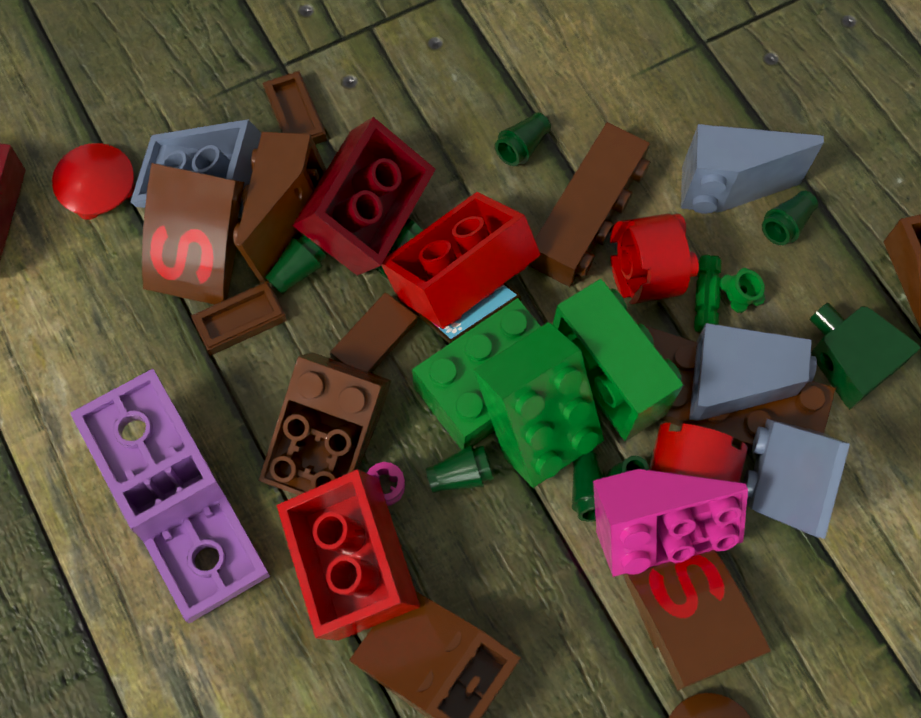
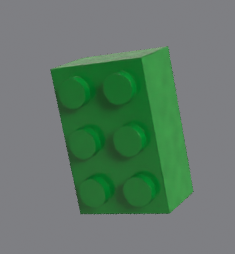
[553,278,684,442]
[412,298,541,450]
[473,322,604,488]

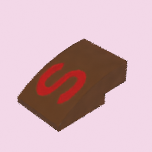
[142,163,245,305]
[623,550,771,691]

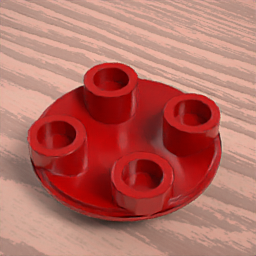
[52,143,136,220]

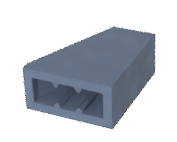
[689,323,817,421]

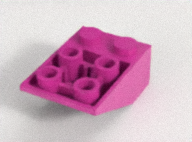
[593,469,748,577]

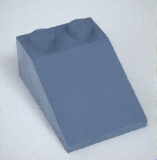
[130,119,261,218]
[681,124,824,214]
[743,419,850,539]

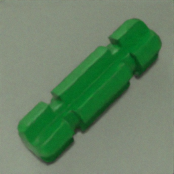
[694,254,722,333]

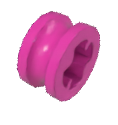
[367,462,405,506]

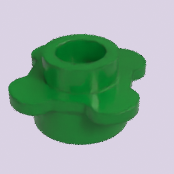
[720,268,765,313]

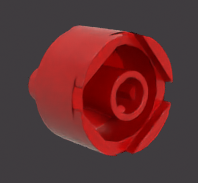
[610,213,699,305]
[649,423,748,483]

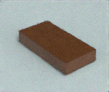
[263,71,327,145]
[191,281,287,356]
[330,292,417,373]

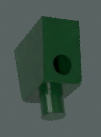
[809,302,921,410]

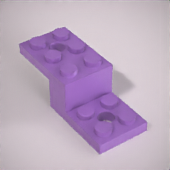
[70,369,270,624]

